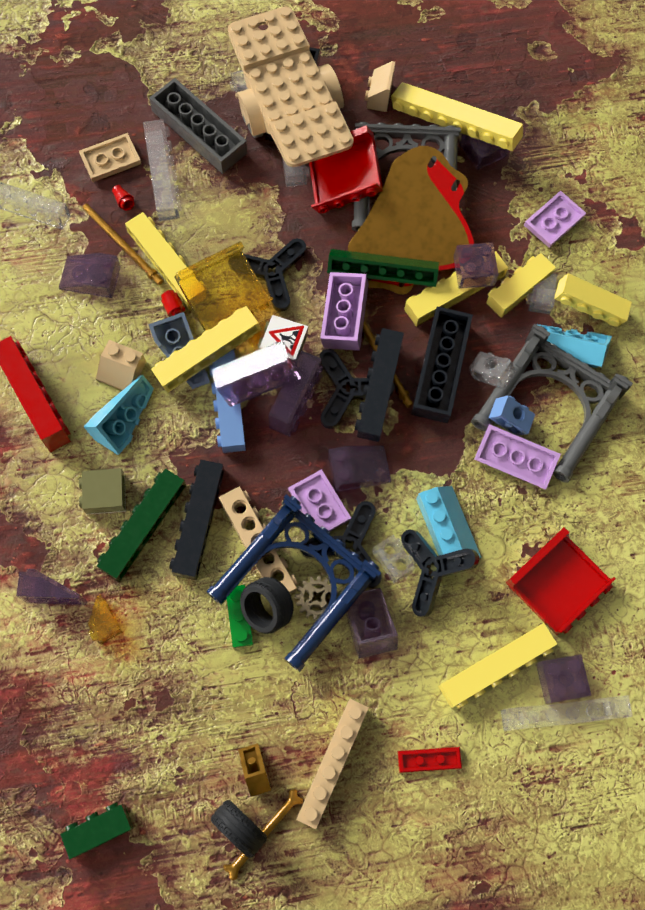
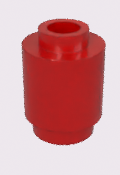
[161,290,185,317]

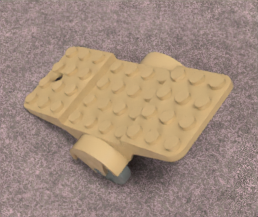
[228,7,354,167]

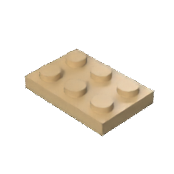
[79,133,141,182]

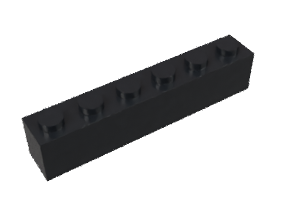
[354,328,404,442]
[169,460,225,581]

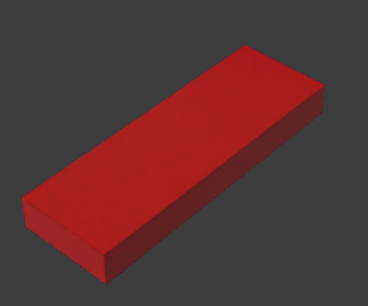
[397,747,462,773]

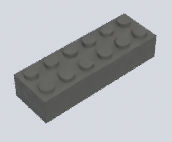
[149,78,248,174]

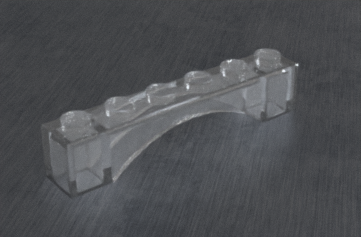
[501,695,633,732]

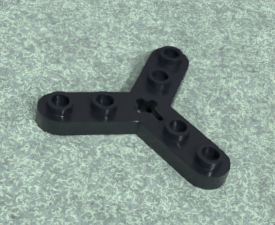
[228,238,306,312]
[319,349,395,429]
[300,501,382,588]
[401,529,479,617]

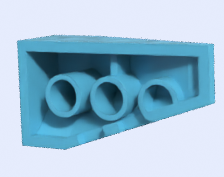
[537,324,612,368]
[84,375,154,455]

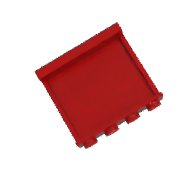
[309,125,383,213]
[506,527,616,635]

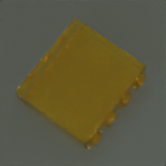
[174,241,273,331]

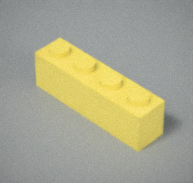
[486,253,556,318]
[554,273,632,327]

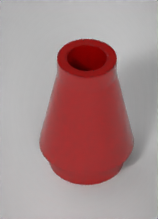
[112,185,135,211]

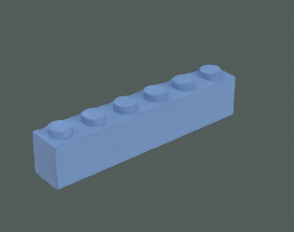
[209,349,246,453]

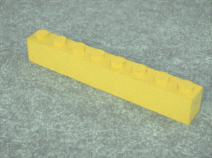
[391,82,523,151]

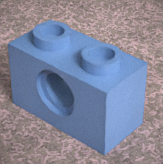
[489,396,535,436]

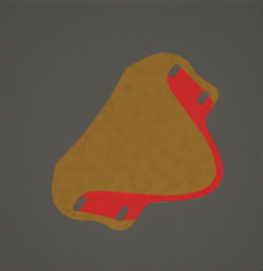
[348,146,474,295]

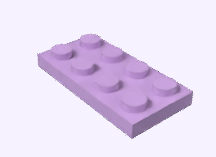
[474,424,561,490]

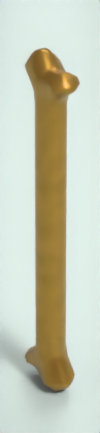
[223,789,303,880]

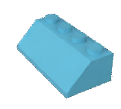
[416,486,481,559]

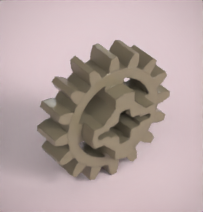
[295,576,338,621]

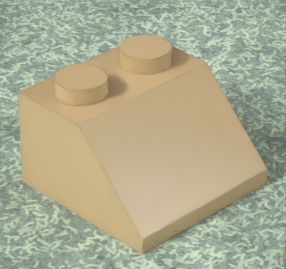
[365,61,395,112]
[96,340,146,390]

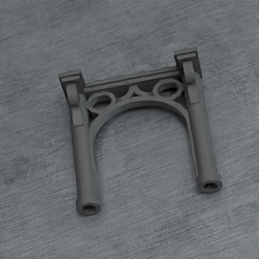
[352,122,461,231]
[471,324,633,483]

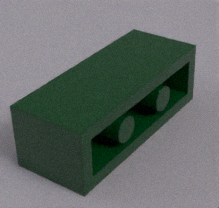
[60,802,134,860]

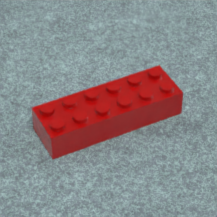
[0,336,71,453]

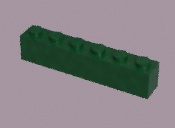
[327,249,439,287]
[97,469,186,583]

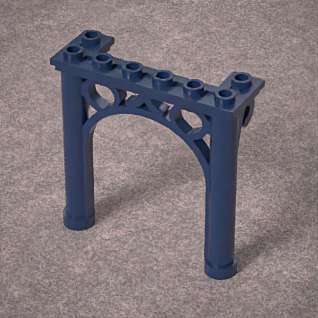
[206,494,381,672]

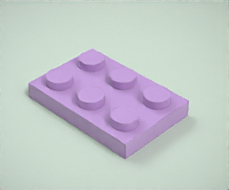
[524,191,586,248]
[288,469,351,532]

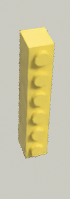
[125,212,207,310]
[404,251,508,326]
[151,306,261,393]
[438,623,557,709]

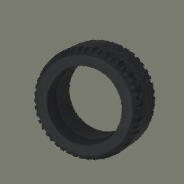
[240,577,294,634]
[211,800,267,858]

